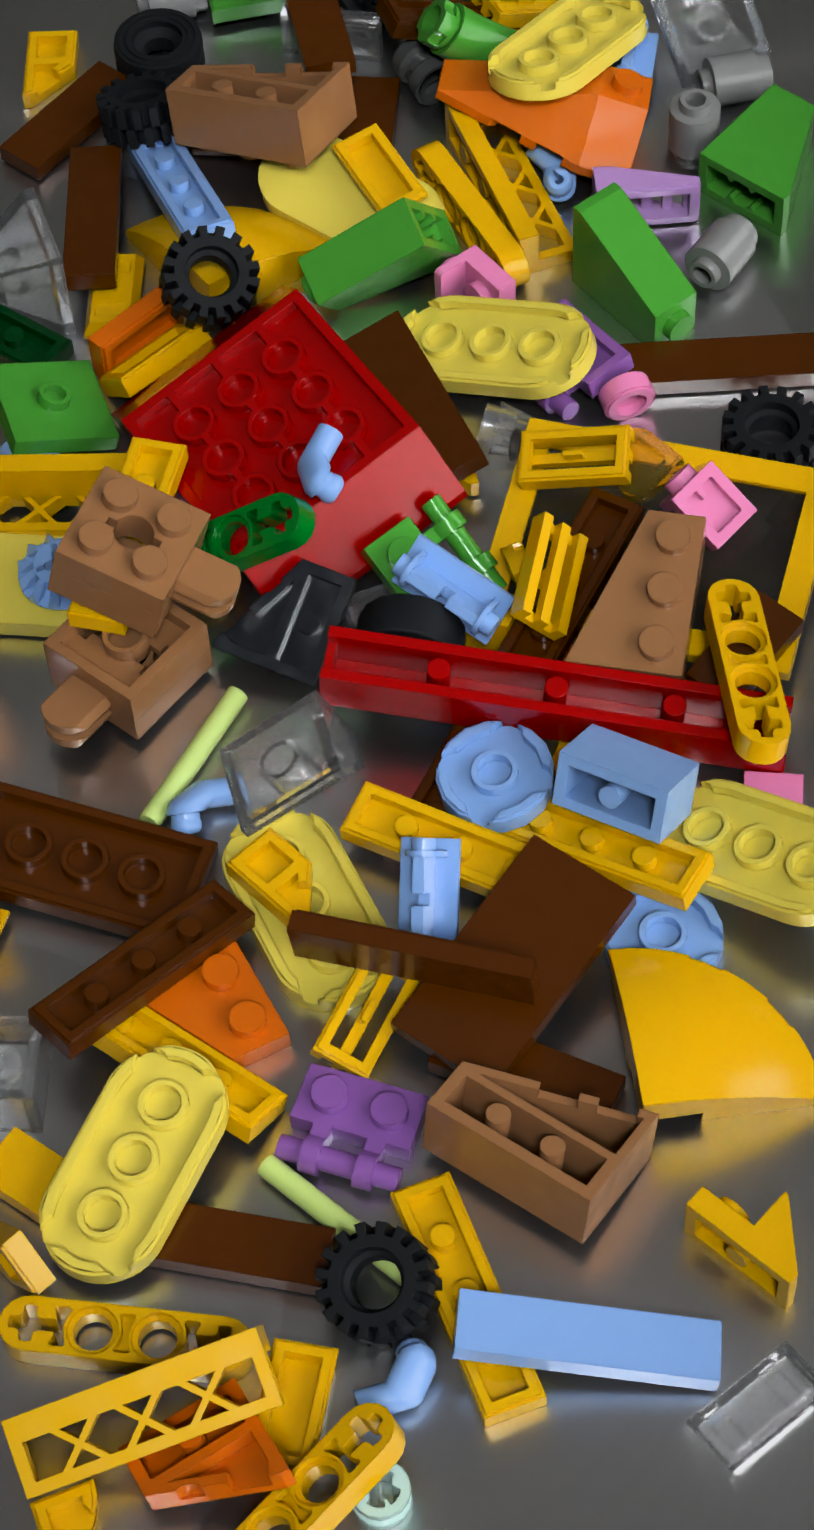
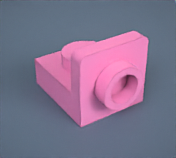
[434,245,516,300]
[659,460,757,552]

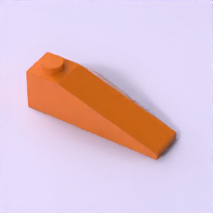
[435,59,653,179]

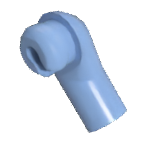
[526,144,576,203]
[297,423,344,504]
[166,775,245,834]
[353,1338,436,1414]

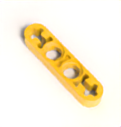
[411,140,531,287]
[704,579,791,765]
[0,1295,253,1385]
[235,1403,406,1530]

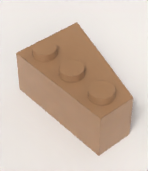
[165,62,357,168]
[564,510,706,680]
[422,1061,659,1245]

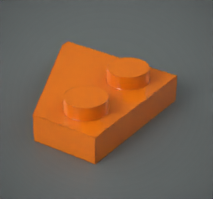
[146,941,291,1068]
[118,1378,297,1510]

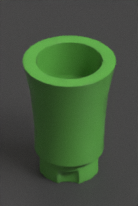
[416,0,518,60]

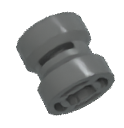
[392,40,444,106]

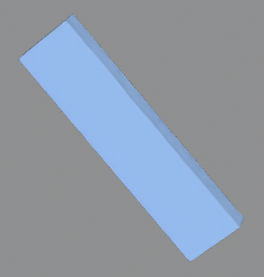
[127,135,236,239]
[452,1288,722,1392]

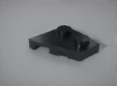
[212,559,358,688]

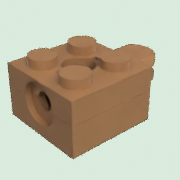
[47,466,241,638]
[40,603,213,748]

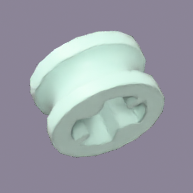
[353,1464,412,1530]

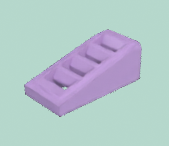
[592,166,701,225]

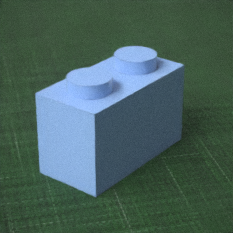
[552,723,700,844]

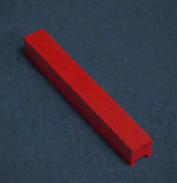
[317,625,794,773]

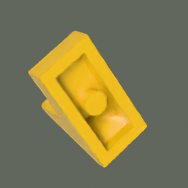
[683,1186,798,1311]

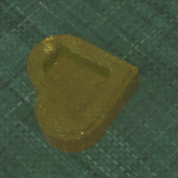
[615,428,685,503]

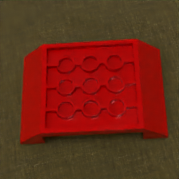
[111,285,468,597]

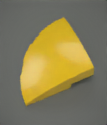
[126,206,327,304]
[608,948,814,1121]

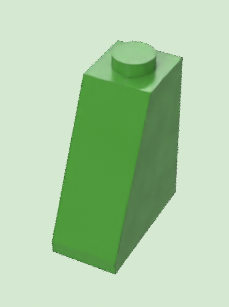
[698,84,814,236]
[572,182,696,342]
[297,197,463,311]

